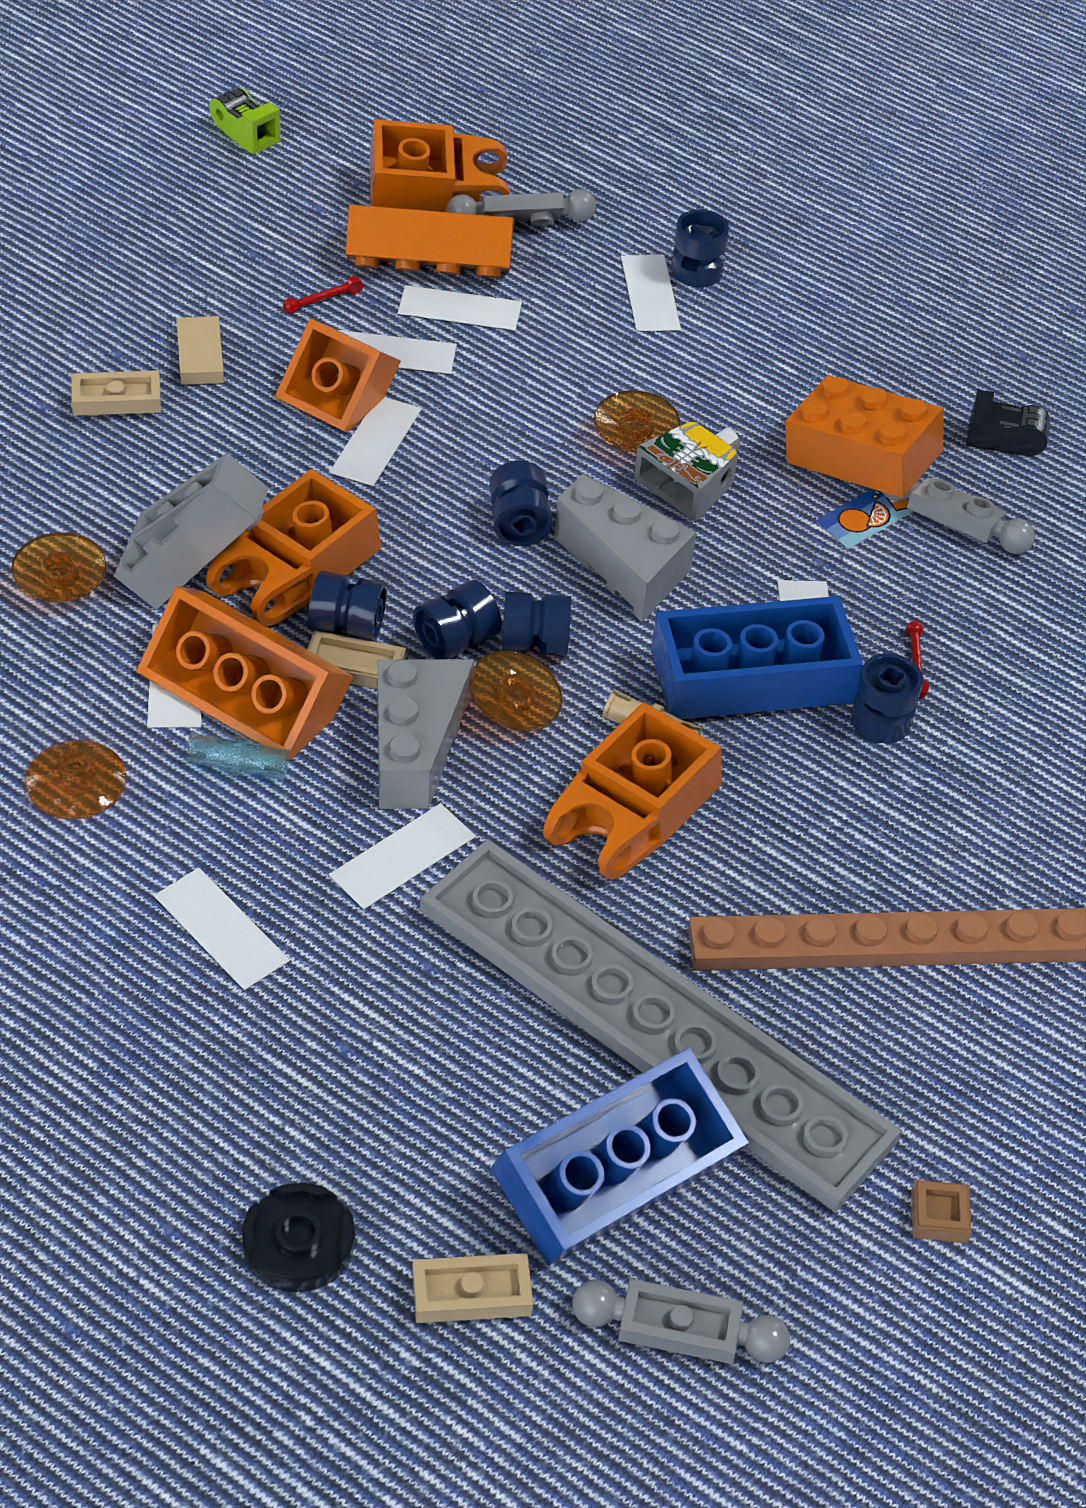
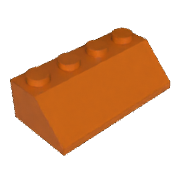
[346,205,513,278]
[136,586,354,760]

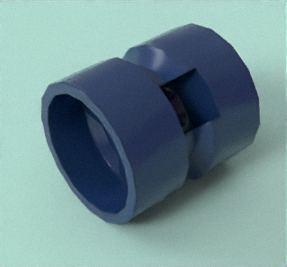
[671,209,729,288]
[489,461,553,546]
[308,570,387,642]
[413,580,502,659]
[502,591,571,656]
[851,653,923,744]

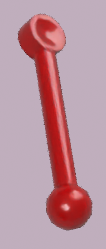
[283,276,363,314]
[905,620,929,699]

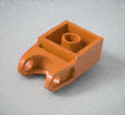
[370,119,510,212]
[206,469,382,626]
[543,702,722,880]

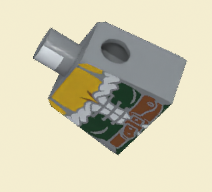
[634,422,741,522]

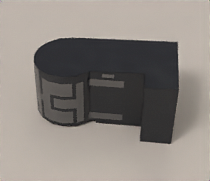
[965,389,1050,456]

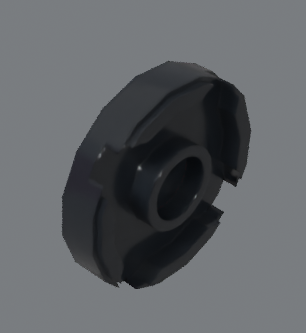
[241,1182,356,1293]

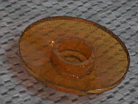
[594,390,680,453]
[12,532,107,603]
[469,651,562,732]
[25,740,126,819]

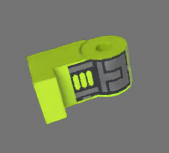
[209,87,281,155]

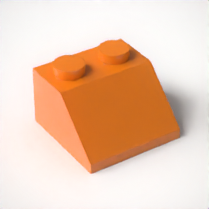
[275,318,401,432]

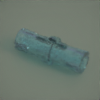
[186,732,290,781]

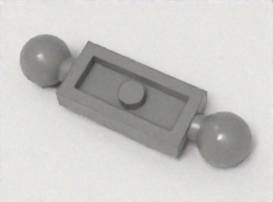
[446,189,596,226]
[882,477,1035,554]
[572,1278,790,1364]

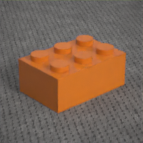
[785,375,944,498]

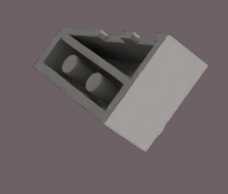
[114,453,269,610]
[554,474,696,622]
[377,659,474,809]

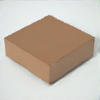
[911,1180,972,1243]

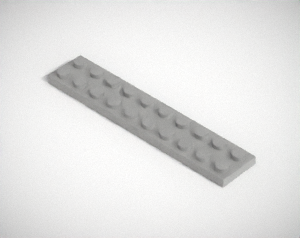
[420,839,902,1213]

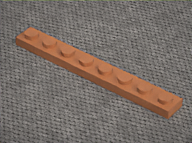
[688,908,1086,971]

